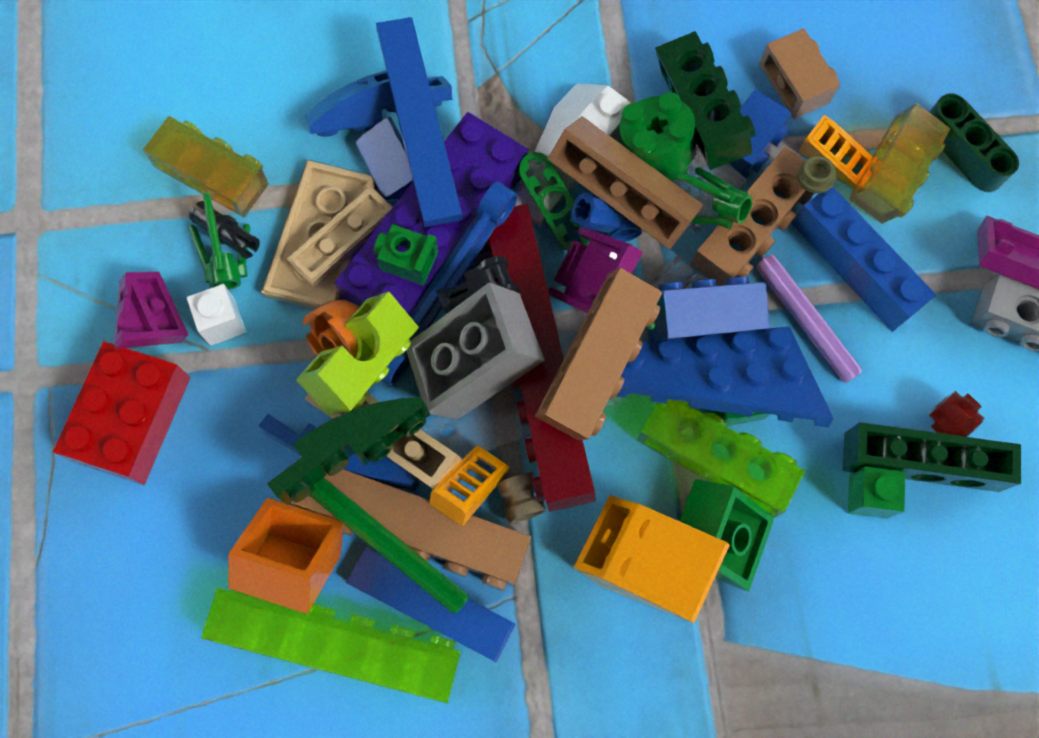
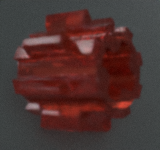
[928,391,985,437]

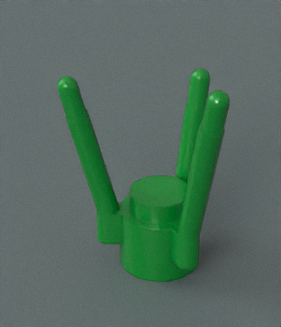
[678,167,753,229]
[189,192,250,290]

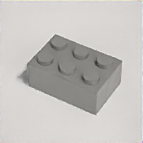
[406,282,545,420]

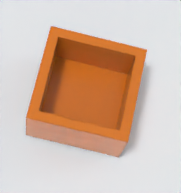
[228,498,344,614]

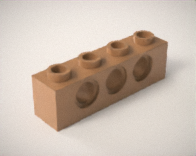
[690,146,815,286]

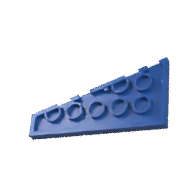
[616,326,834,428]

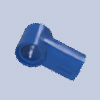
[571,192,642,242]

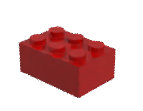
[53,341,191,485]

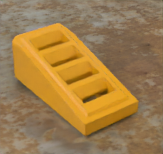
[798,115,879,191]
[429,445,510,527]

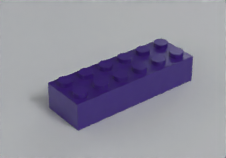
[334,111,529,316]

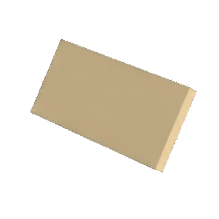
[261,160,377,309]

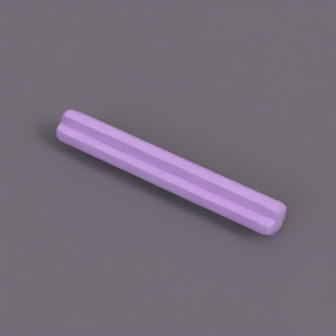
[756,255,862,383]

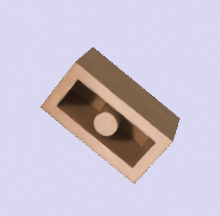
[759,28,841,119]

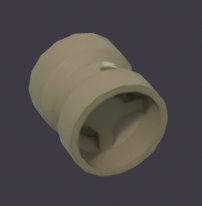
[497,472,547,524]

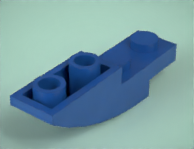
[305,70,453,137]

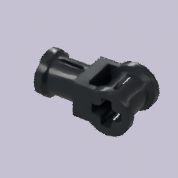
[436,256,521,314]

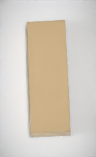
[286,186,393,288]

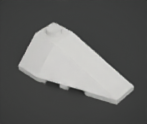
[515,84,631,227]

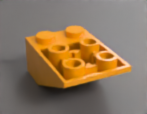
[573,495,730,623]

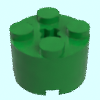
[619,92,696,181]

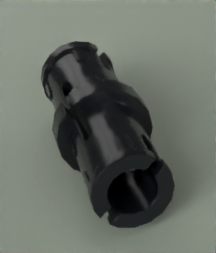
[189,201,260,259]

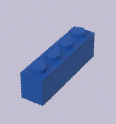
[792,187,936,332]

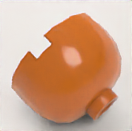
[303,300,360,358]

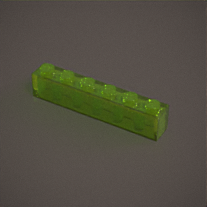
[201,588,462,703]

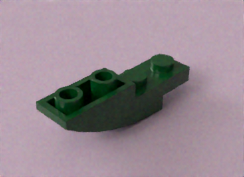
[267,397,430,505]

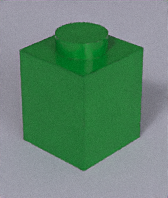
[848,466,905,519]

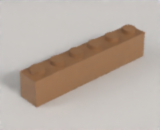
[290,456,531,591]

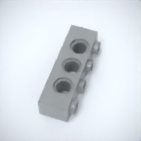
[971,274,1039,352]

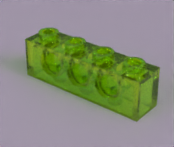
[636,399,805,518]

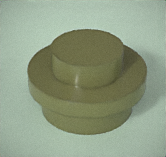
[797,156,837,193]

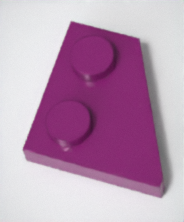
[114,272,189,349]

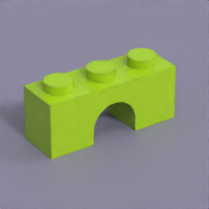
[296,291,419,416]

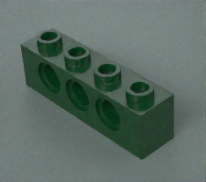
[655,31,755,171]
[842,422,1021,492]

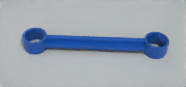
[381,181,518,387]

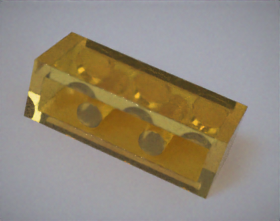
[849,103,950,224]
[143,116,269,218]

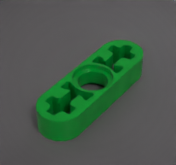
[519,152,590,251]

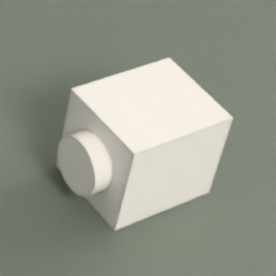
[186,284,247,346]

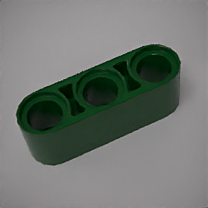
[923,93,1019,192]

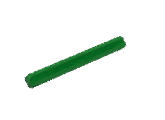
[309,478,468,614]

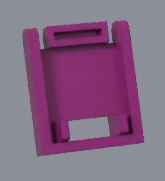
[977,215,1039,289]
[548,226,643,314]

